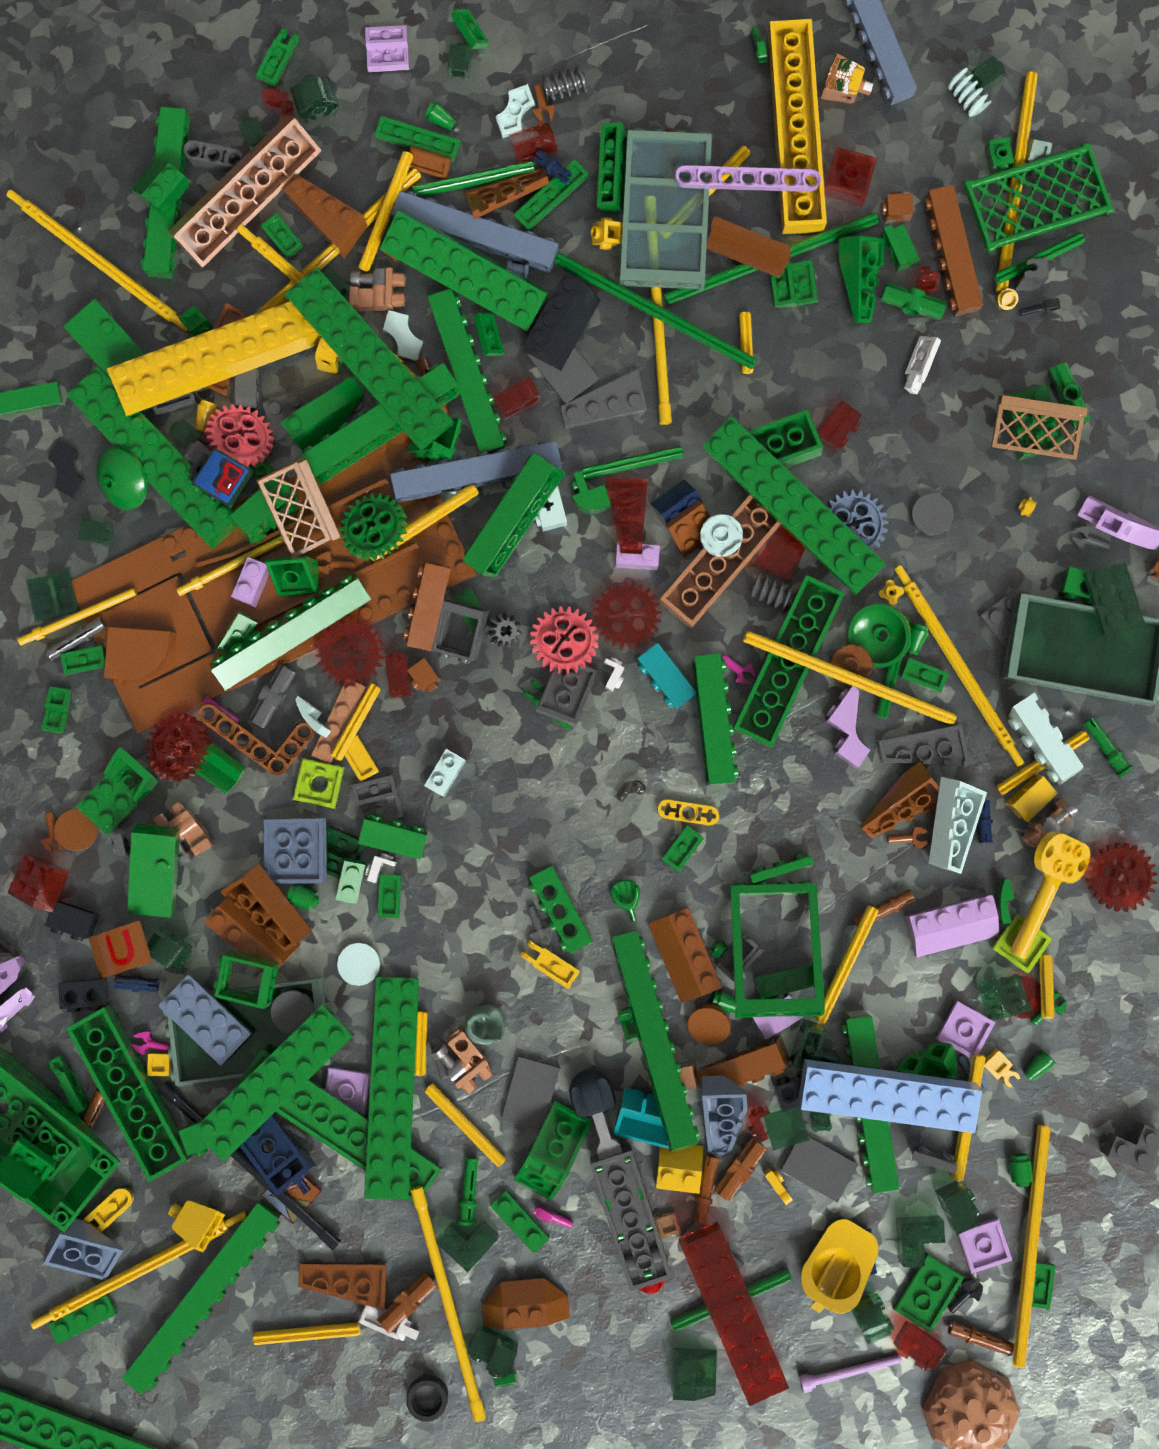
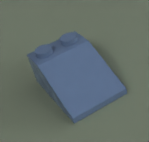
[43,1219,123,1281]

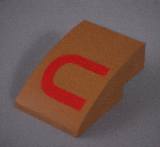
[89,920,152,979]

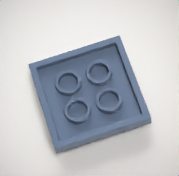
[264,818,327,884]

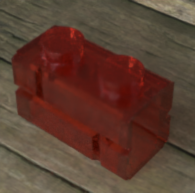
[817,401,862,452]
[893,1321,947,1372]

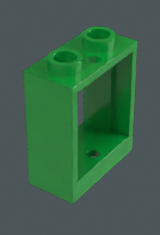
[214,950,279,1009]

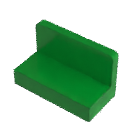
[880,224,920,272]
[193,743,246,794]

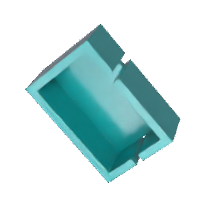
[613,1088,688,1149]

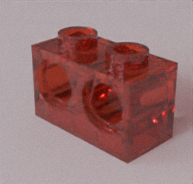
[493,377,540,421]

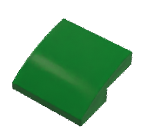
[771,260,819,308]

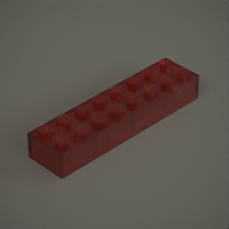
[678,1221,789,1406]

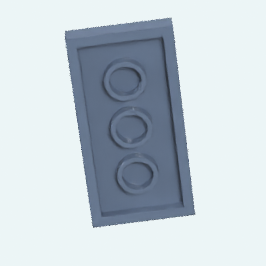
[158,974,252,1066]

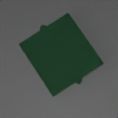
[763,1107,810,1150]

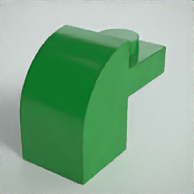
[571,471,611,514]

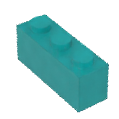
[636,643,697,710]

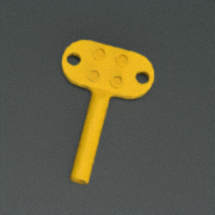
[1009,831,1091,959]

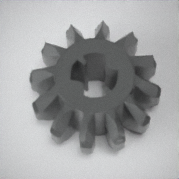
[486,611,522,648]

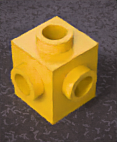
[590,218,623,250]

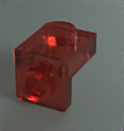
[262,89,293,118]
[747,1106,770,1142]

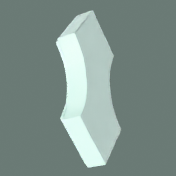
[495,84,535,138]
[383,310,423,362]

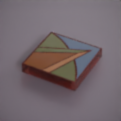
[261,1175,322,1224]

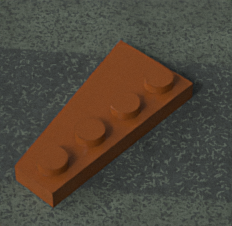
[298,1264,387,1310]

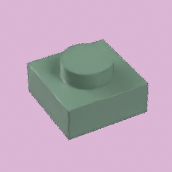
[1026,139,1053,161]

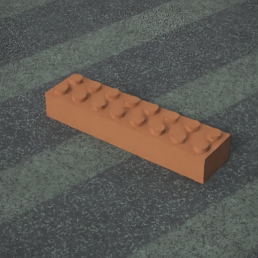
[168,115,322,268]
[659,495,781,629]

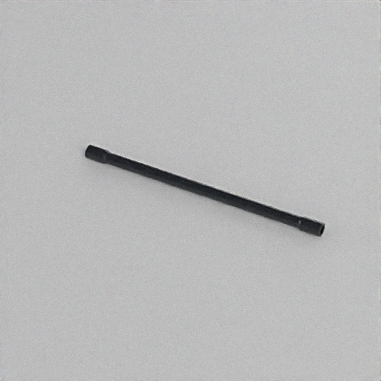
[157,1081,342,1251]

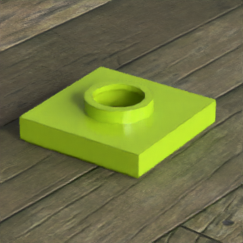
[293,758,345,809]

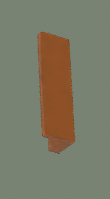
[706,217,791,278]

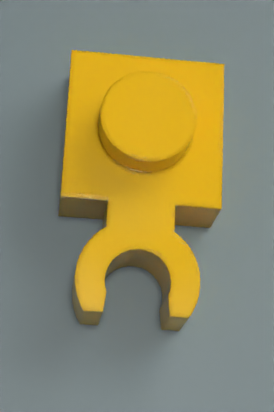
[984,1048,1020,1088]
[763,1167,793,1205]

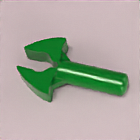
[751,27,767,63]
[1030,993,1067,1026]

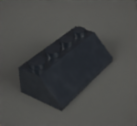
[524,273,601,371]

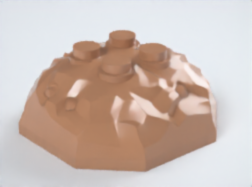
[922,1359,1020,1449]

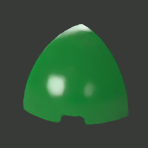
[897,1043,957,1080]

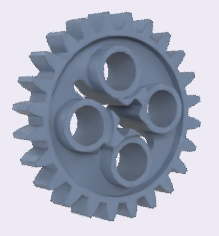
[827,490,889,552]

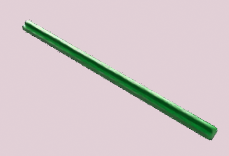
[664,213,879,304]
[554,253,757,369]

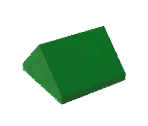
[265,556,319,596]

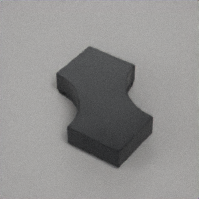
[48,441,85,499]

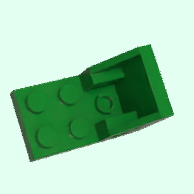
[76,747,158,836]
[513,1101,593,1200]

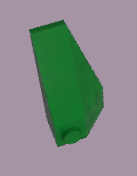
[838,236,884,323]
[281,377,365,451]

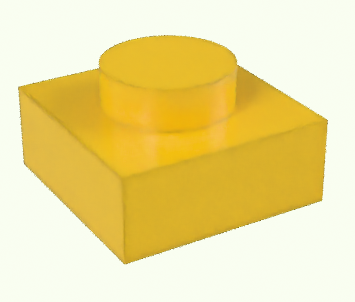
[147,1053,171,1076]

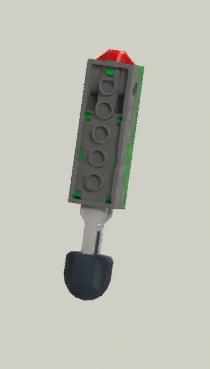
[569,1069,672,1294]

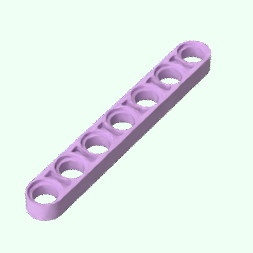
[675,165,821,192]

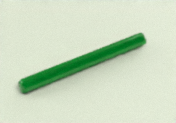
[413,161,535,197]
[671,1269,792,1331]

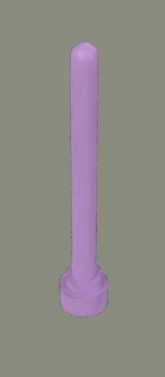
[799,1354,902,1393]

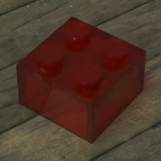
[824,147,877,206]
[8,853,69,912]

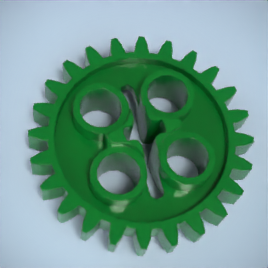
[339,493,408,561]

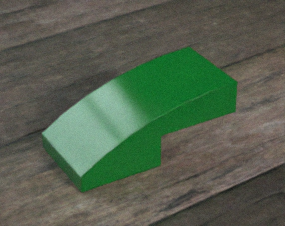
[41,686,71,735]
[996,878,1014,924]

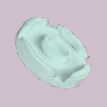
[700,514,743,557]
[337,942,381,986]

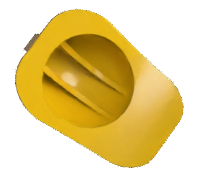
[801,1219,878,1314]

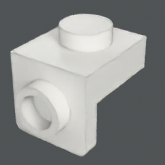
[603,657,624,692]
[365,853,397,883]

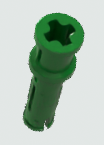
[1083,717,1135,778]
[456,1157,479,1226]

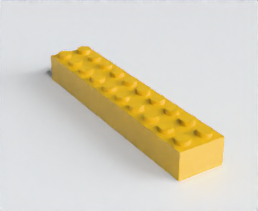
[767,19,827,234]
[107,302,321,416]

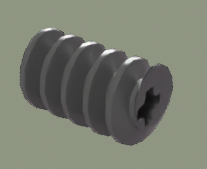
[542,67,588,102]
[751,571,798,612]

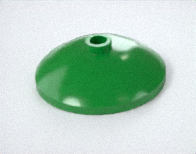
[96,447,147,510]
[848,604,911,668]

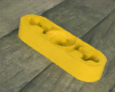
[657,800,719,825]

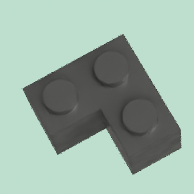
[1101,1121,1159,1174]

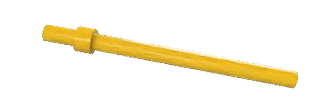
[176,531,291,596]
[17,587,137,646]

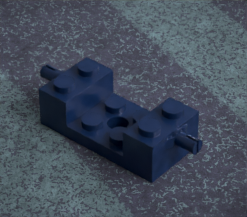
[240,1112,317,1196]

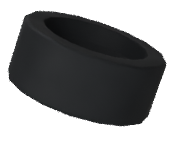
[406,1375,448,1422]

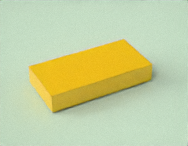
[345,735,380,783]

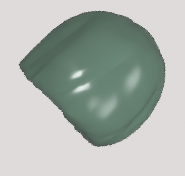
[464,1004,505,1045]

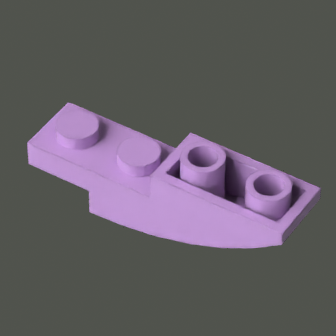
[1078,495,1159,550]

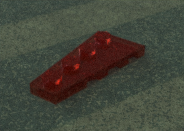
[606,477,648,554]
[752,526,805,582]

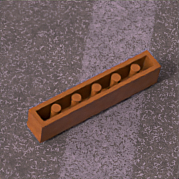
[924,185,983,317]

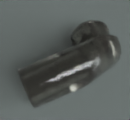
[614,780,646,803]

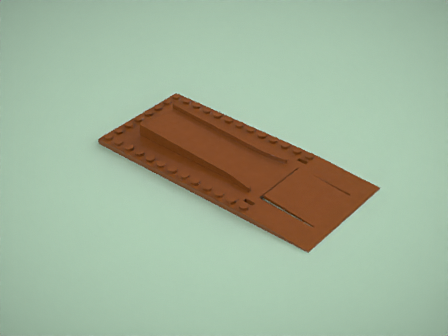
[68,432,477,734]

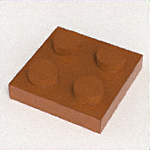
[665,500,710,558]

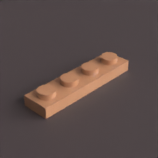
[311,679,367,764]

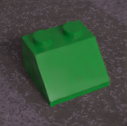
[131,158,190,217]

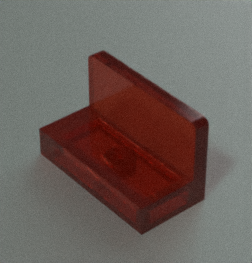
[509,123,558,163]

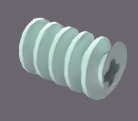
[948,67,992,117]

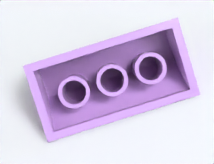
[905,894,999,957]

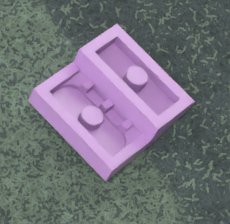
[365,25,409,72]

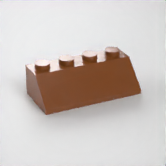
[204,895,301,973]
[648,907,722,1003]

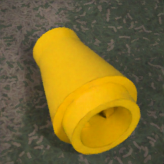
[195,399,217,432]

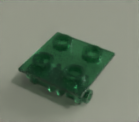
[976,973,1032,1021]

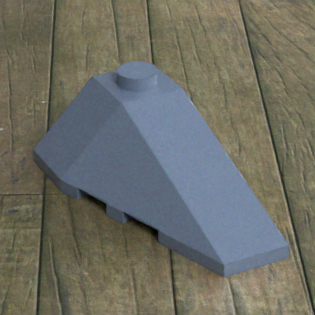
[702,1075,748,1156]

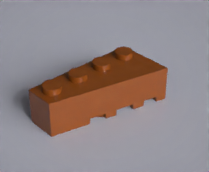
[283,174,368,259]
[220,864,312,951]
[696,1035,790,1088]

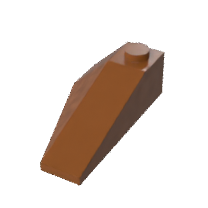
[860,762,940,838]

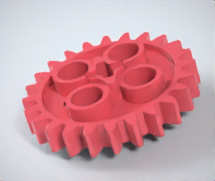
[204,404,274,469]
[530,606,599,674]

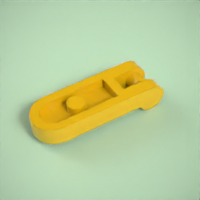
[83,1187,134,1232]

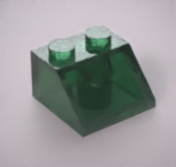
[672,1348,717,1401]

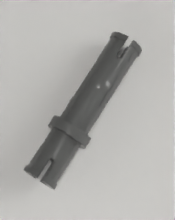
[45,617,107,661]

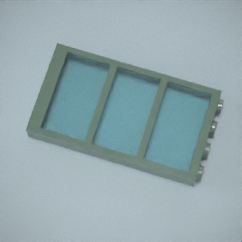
[620,128,712,290]

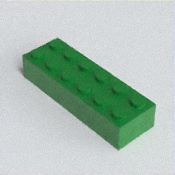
[463,453,566,578]
[692,653,739,786]

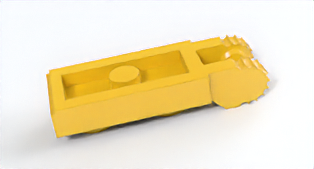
[519,940,580,989]

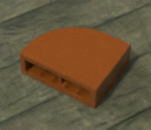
[104,627,177,684]

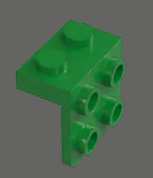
[407,418,462,461]
[0,1136,57,1202]

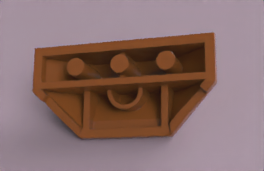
[482,1277,570,1330]

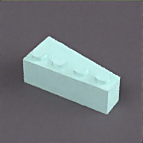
[1008,693,1084,785]
[929,777,987,874]

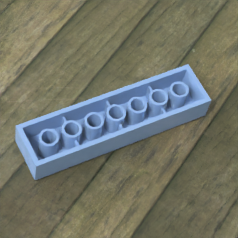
[798,1059,982,1133]

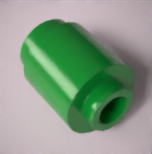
[287,884,320,911]
[1009,1153,1033,1187]

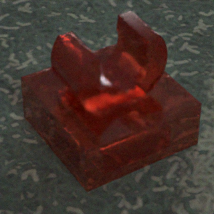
[916,266,941,293]

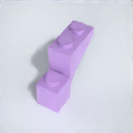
[826,686,870,768]

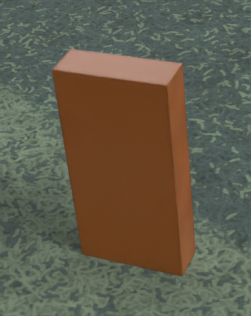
[409,145,452,179]

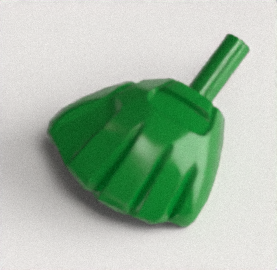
[609,879,640,922]

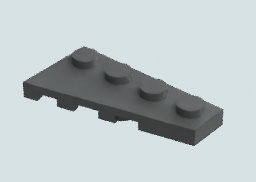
[561,369,647,429]
[262,374,344,444]
[878,725,971,766]

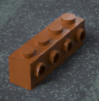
[403,560,451,651]

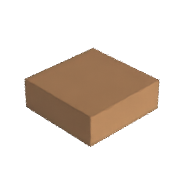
[654,1211,681,1239]

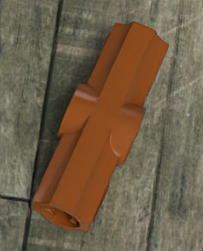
[714,1137,767,1202]
[377,1273,437,1334]

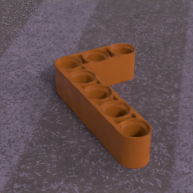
[198,703,314,776]

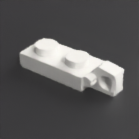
[904,336,941,394]
[358,1305,419,1341]

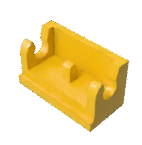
[1005,774,1058,822]

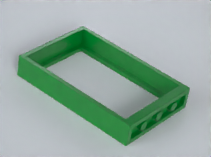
[730,881,825,1018]

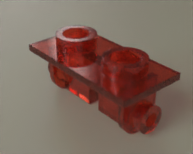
[385,653,411,698]

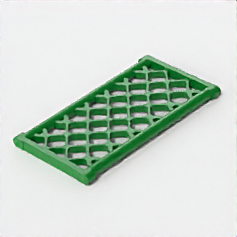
[962,141,1114,253]

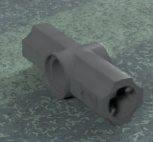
[248,664,296,729]

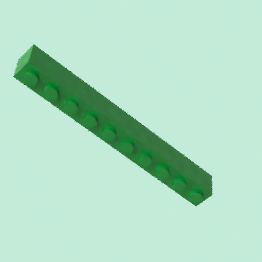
[611,931,700,1152]
[122,1199,282,1395]

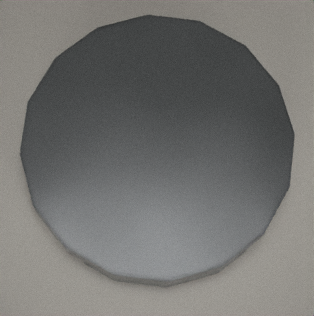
[911,493,954,536]
[270,990,315,1034]

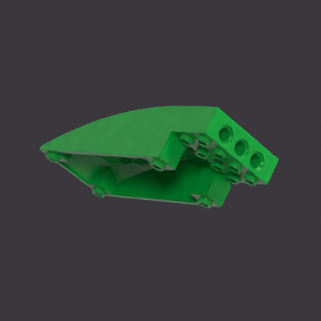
[0,1047,121,1232]

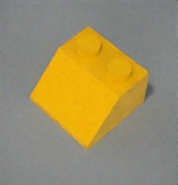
[655,1145,703,1194]

